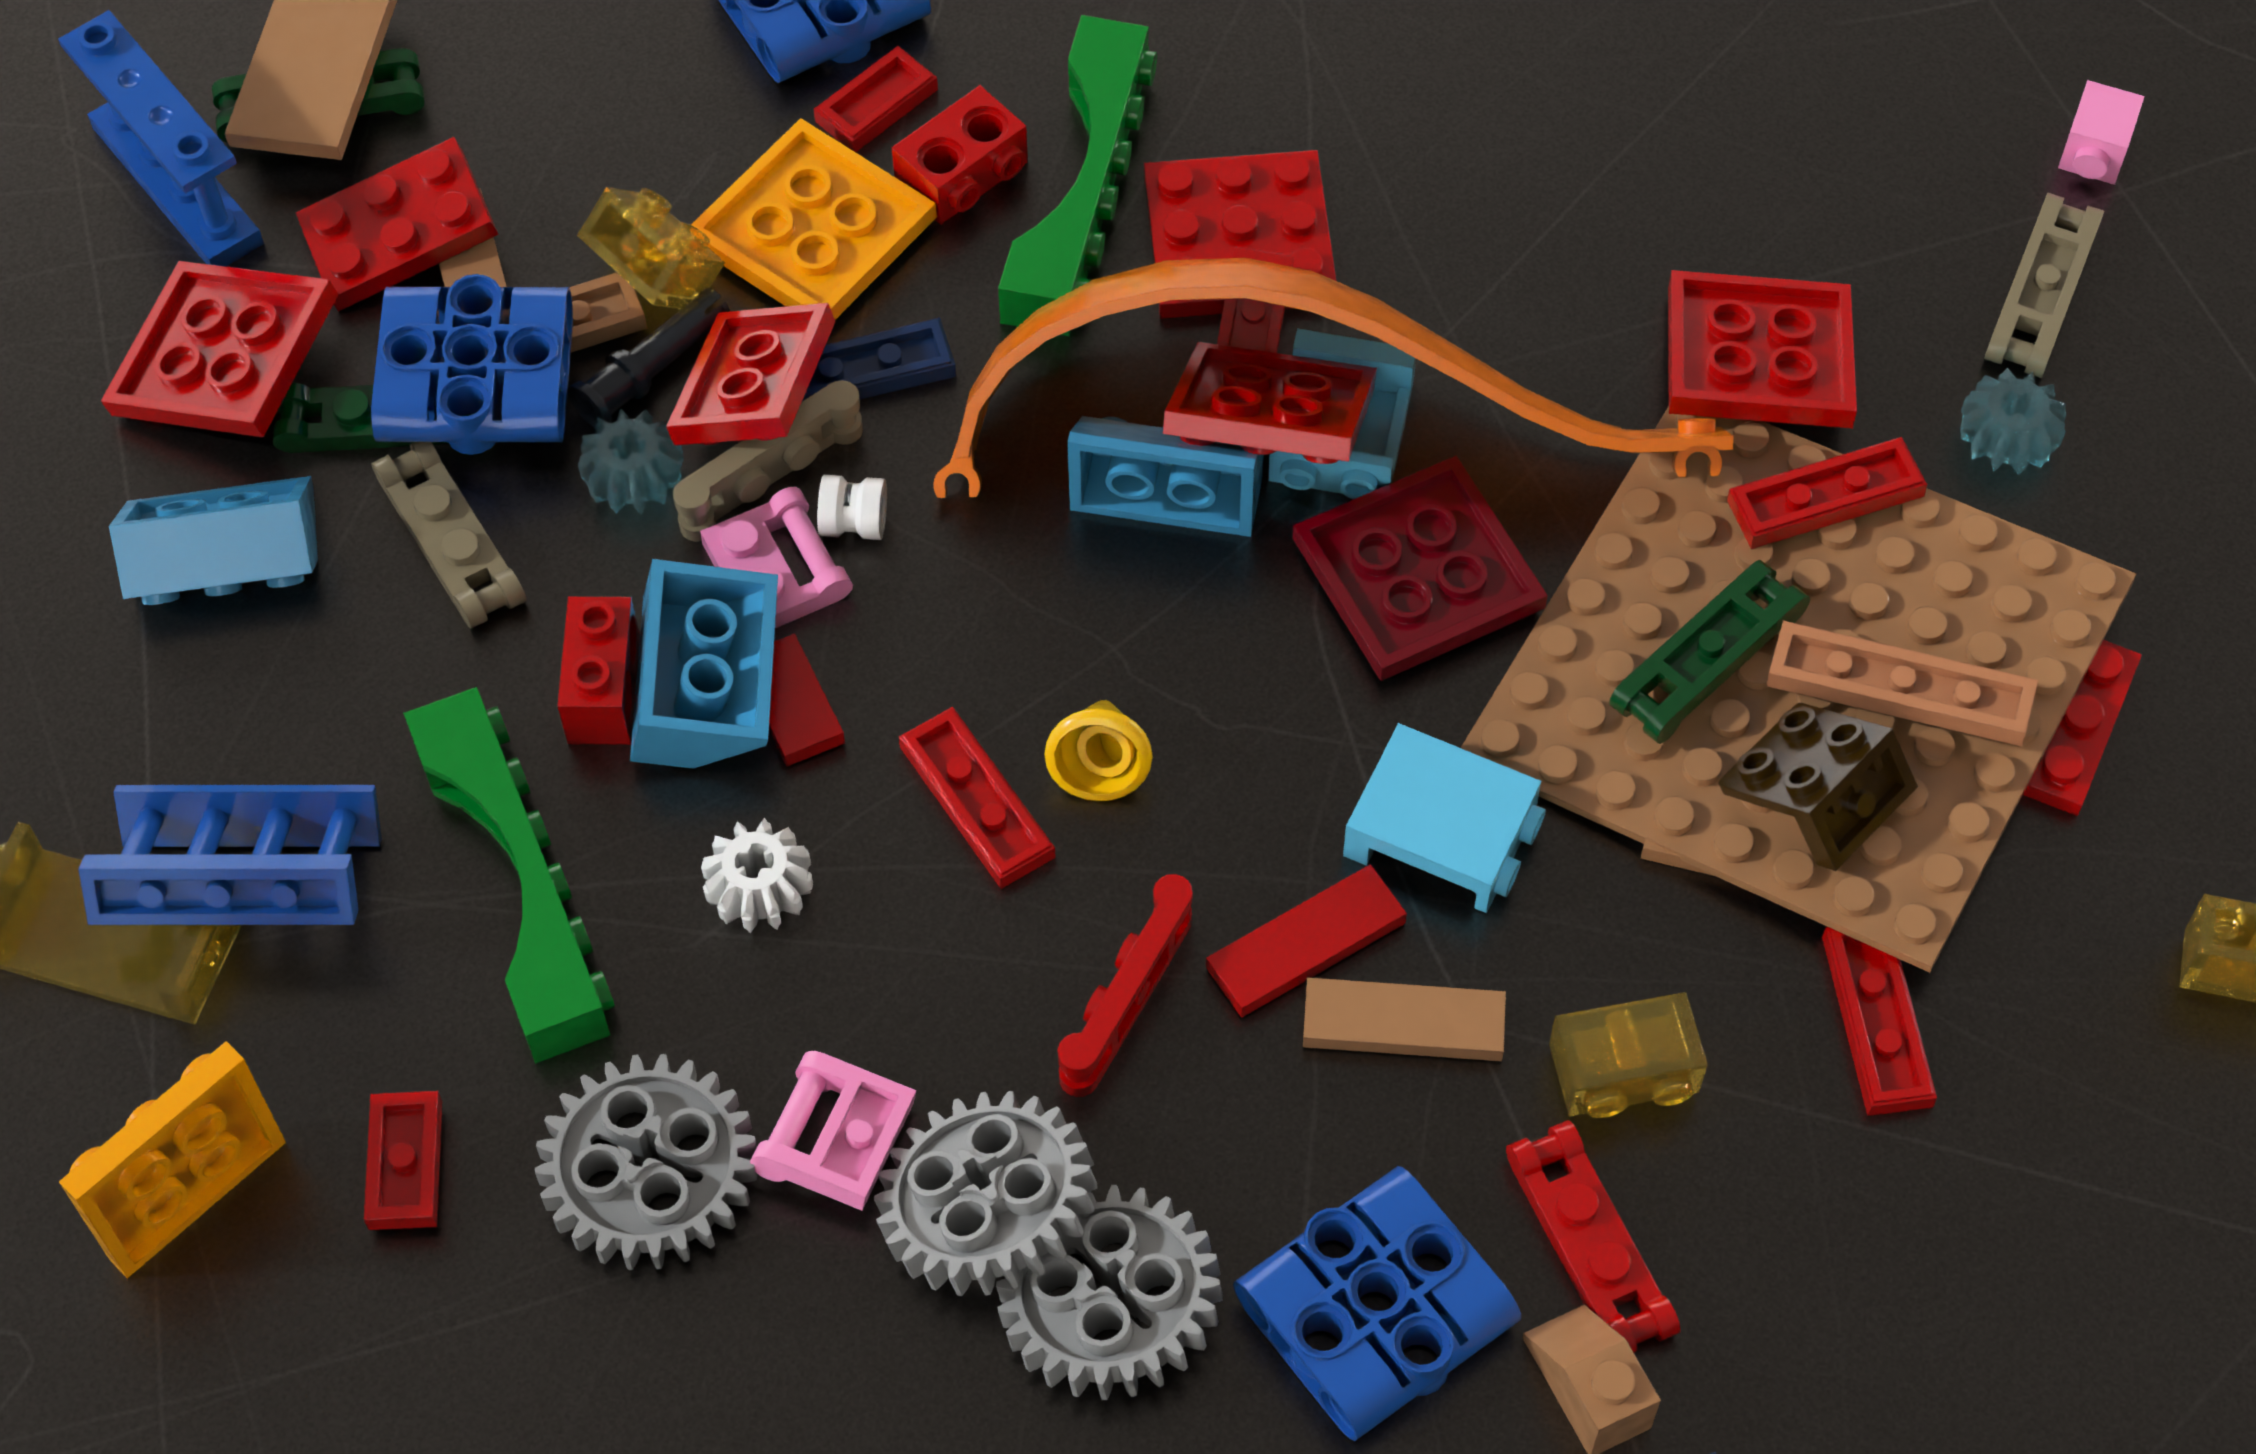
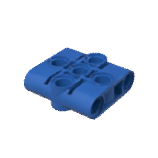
[718,0,931,83]
[371,274,573,455]
[1233,1166,1521,1441]

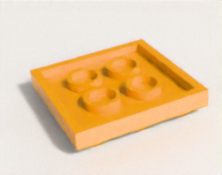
[686,118,937,320]
[59,1041,286,1279]

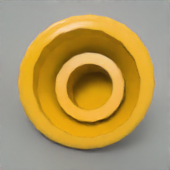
[1044,700,1153,801]

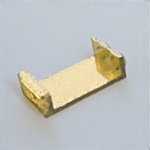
[0,822,242,1025]

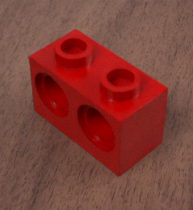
[892,85,1028,225]
[557,596,640,745]

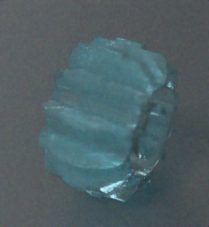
[1960,368,2066,475]
[578,409,684,515]

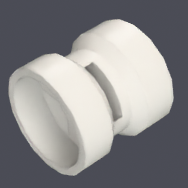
[817,475,887,540]

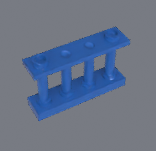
[58,10,264,267]
[78,785,382,925]

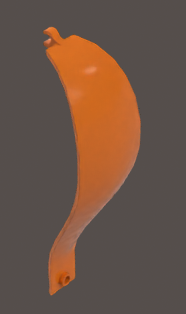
[933,258,1733,498]

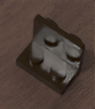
[1718,703,1918,871]

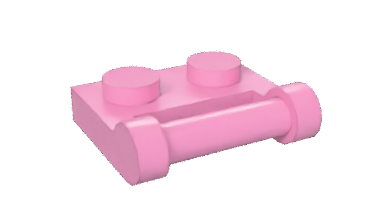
[700,487,853,628]
[750,1051,916,1211]

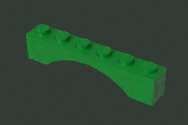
[998,15,1157,336]
[403,687,615,1064]

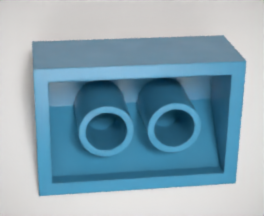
[1068,416,1264,537]
[109,476,318,605]
[630,559,778,769]

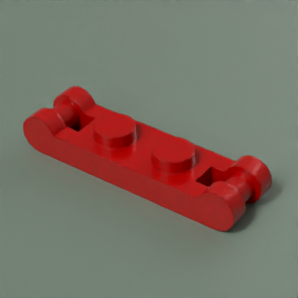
[1058,874,1193,1097]
[1506,1120,1681,1353]

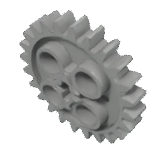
[535,1054,758,1270]
[874,1091,1097,1296]
[996,1185,1223,1400]

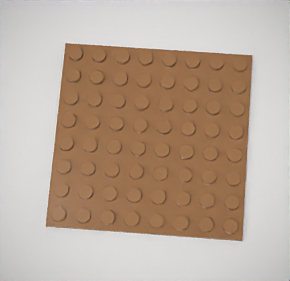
[1461,406,2136,973]

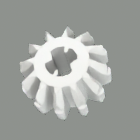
[701,818,813,933]

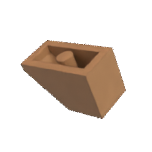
[1522,1305,1661,1454]

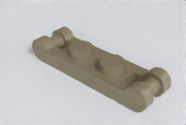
[1984,193,2105,378]
[673,380,863,542]
[371,442,527,629]

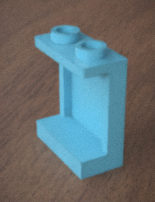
[1268,328,1416,499]
[1343,723,1546,913]

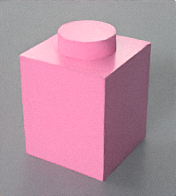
[2058,80,2145,185]

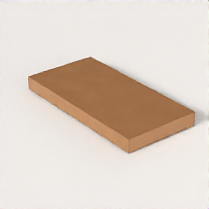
[224,0,397,160]

